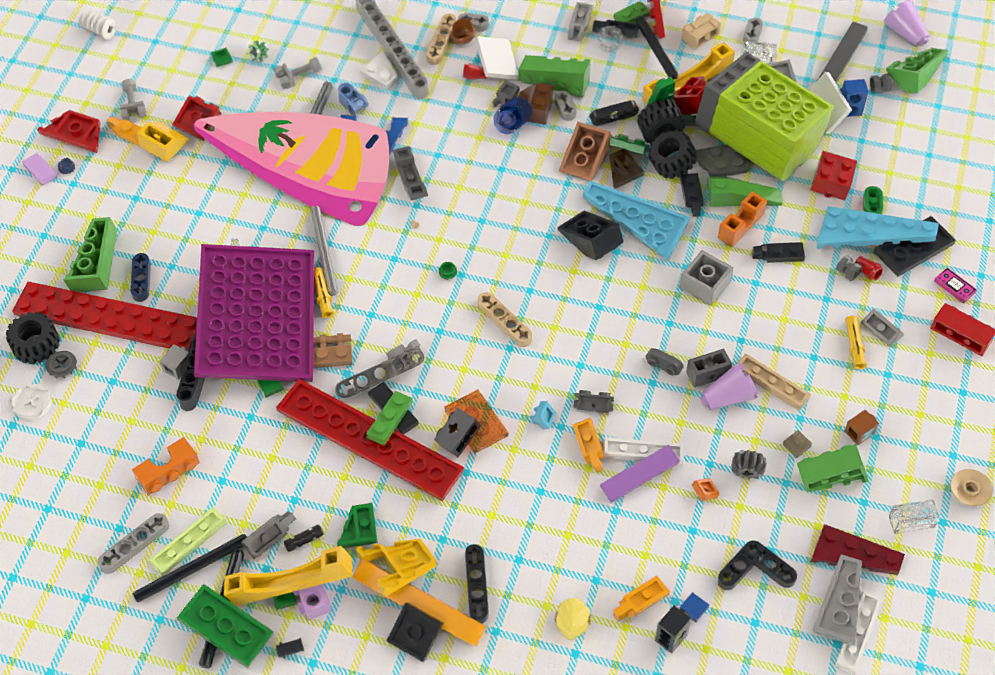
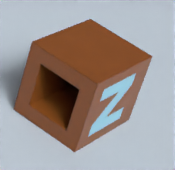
[844,410,879,445]

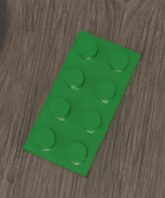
[177,584,274,669]

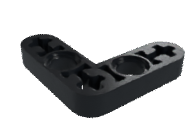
[717,540,797,590]

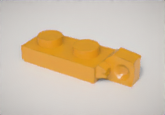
[107,116,143,146]
[573,417,605,473]
[613,576,670,621]

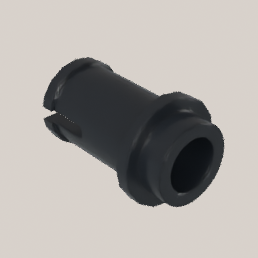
[275,638,304,659]

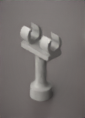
[273,57,321,89]
[120,79,147,120]

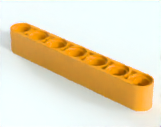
[352,558,487,647]

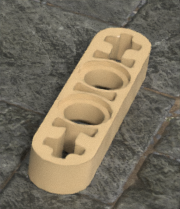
[426,13,457,65]
[478,292,532,347]

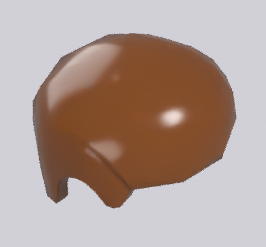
[450,18,475,45]

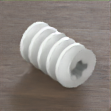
[78,8,115,39]

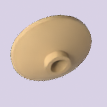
[950,469,993,507]

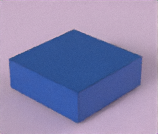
[679,592,709,623]

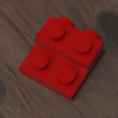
[172,95,222,141]

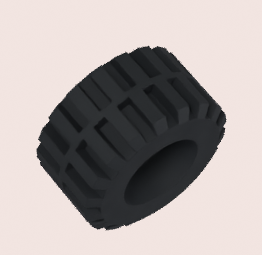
[637,99,686,144]
[648,130,697,179]
[6,312,60,364]

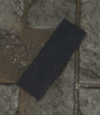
[368,382,419,435]

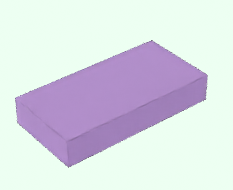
[22,153,57,186]

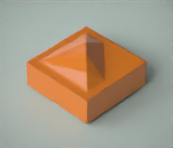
[692,478,720,501]

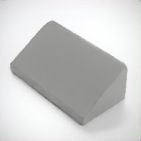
[861,308,904,347]

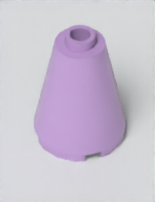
[884,0,929,47]
[700,362,758,410]

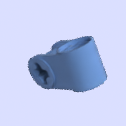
[338,83,368,115]

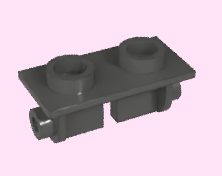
[574,390,614,413]

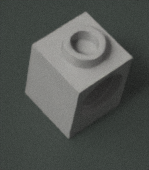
[160,344,189,380]

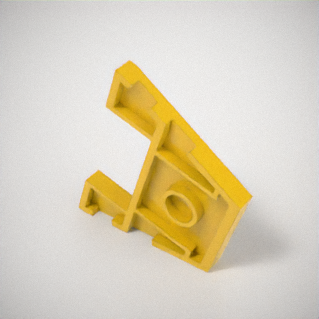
[355,539,437,596]

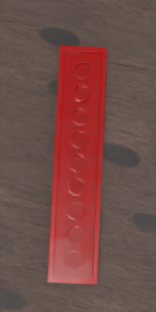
[12,281,197,352]
[276,379,464,502]

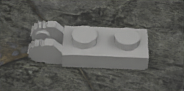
[568,2,593,41]

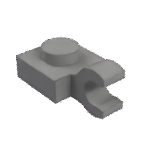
[386,339,421,371]

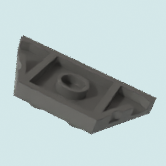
[695,145,750,176]

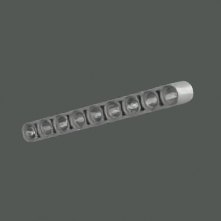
[355,0,428,99]

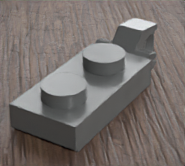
[241,511,296,559]

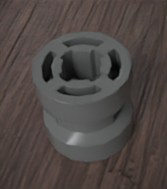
[870,74,892,93]
[836,255,863,281]

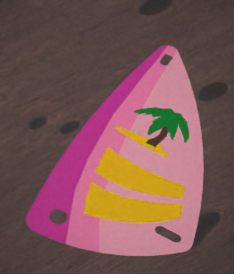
[194,112,389,226]

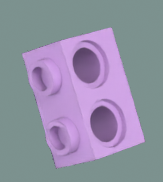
[294,584,332,620]

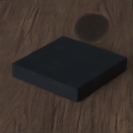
[386,602,444,662]

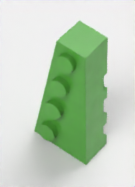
[519,55,591,97]
[64,217,117,292]

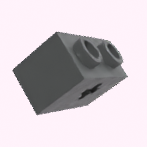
[686,348,732,388]

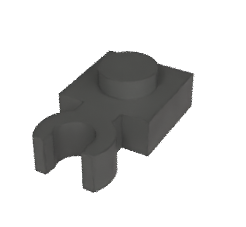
[492,80,520,111]

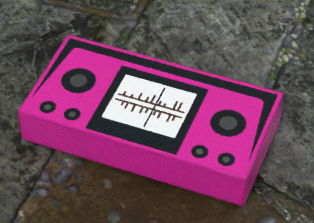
[934,267,977,303]

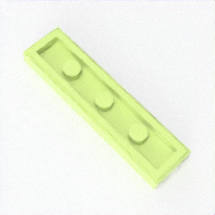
[148,507,227,576]

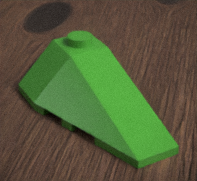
[886,48,948,93]

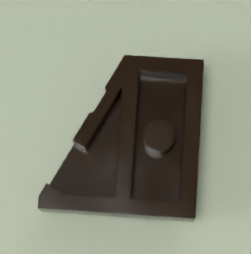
[609,149,644,189]

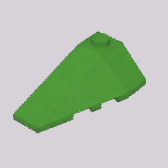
[707,176,782,207]

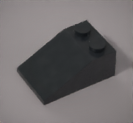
[557,210,624,260]

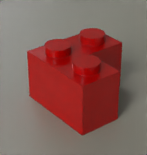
[673,76,707,115]

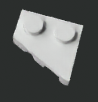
[360,52,398,90]

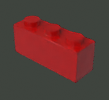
[930,303,995,356]

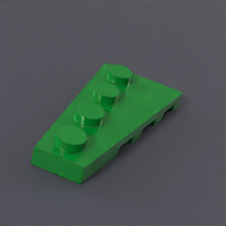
[645,77,675,108]

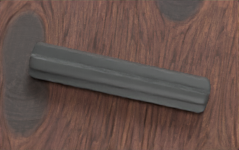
[310,81,333,115]

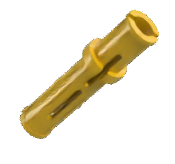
[314,268,334,318]
[845,315,867,370]

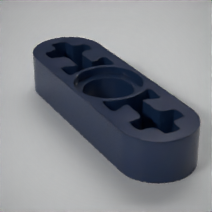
[130,253,151,302]

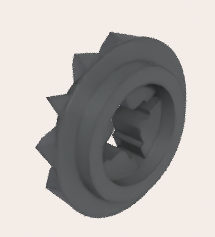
[46,351,77,379]

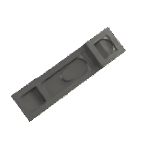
[393,146,428,200]

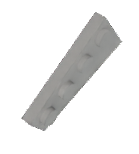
[813,555,862,646]

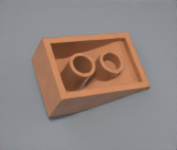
[559,121,613,181]

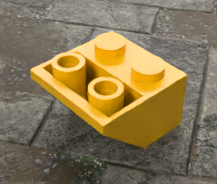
[137,122,189,163]

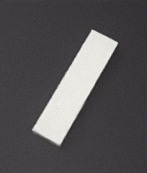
[603,437,684,465]
[835,590,883,675]

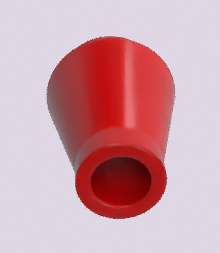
[463,63,487,80]
[855,256,883,281]

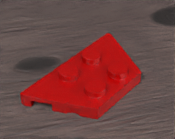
[37,110,101,153]

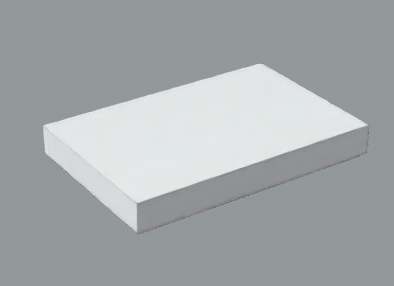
[476,36,519,80]
[809,72,852,134]

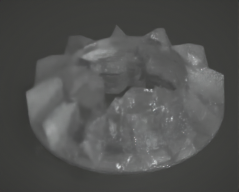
[596,26,623,53]

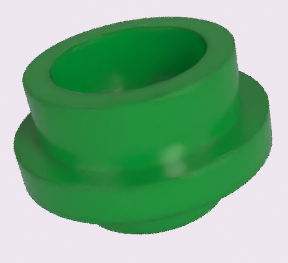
[439,262,457,279]

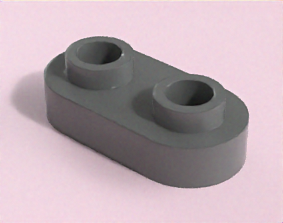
[645,348,684,376]

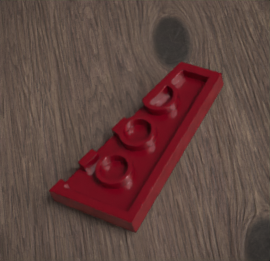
[811,524,905,575]

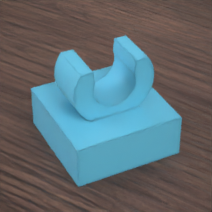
[530,401,556,429]

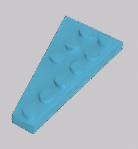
[583,181,690,261]
[816,206,939,249]

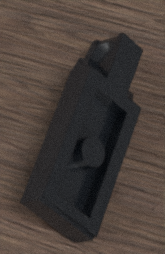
[592,20,640,38]
[680,173,704,217]
[752,242,805,263]

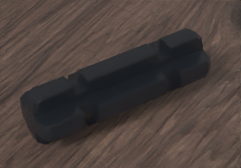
[284,524,323,552]

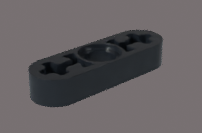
[589,100,639,126]

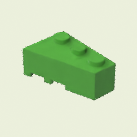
[797,444,869,492]

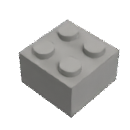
[680,250,734,305]

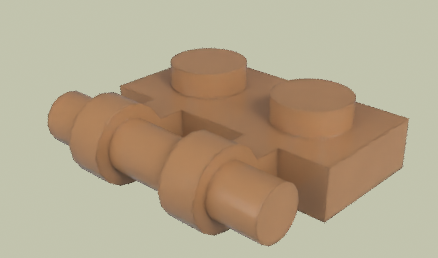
[313,333,352,368]

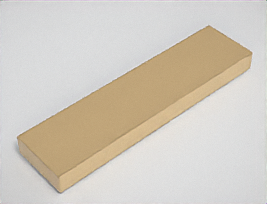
[738,353,811,411]

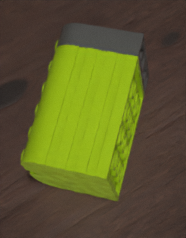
[695,51,834,182]

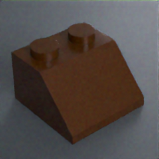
[512,83,554,125]

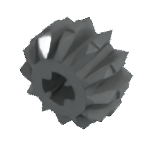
[731,450,767,479]

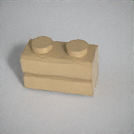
[682,13,721,50]

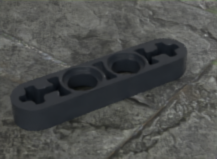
[465,544,489,623]

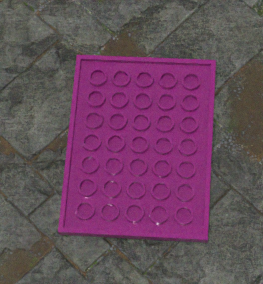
[194,244,314,382]

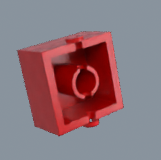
[810,151,857,200]

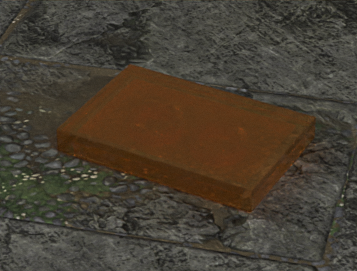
[444,389,509,454]

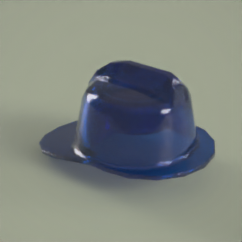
[493,97,532,134]

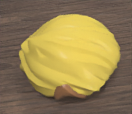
[555,597,591,641]

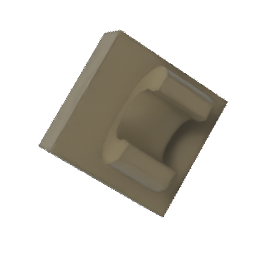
[783,430,812,458]

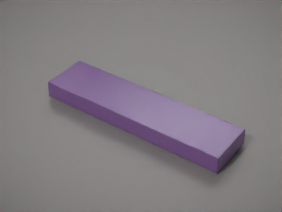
[600,444,680,503]

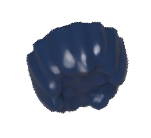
[58,157,75,174]

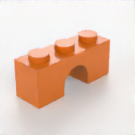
[718,191,767,247]
[132,437,200,496]

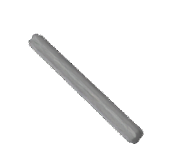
[310,206,338,296]

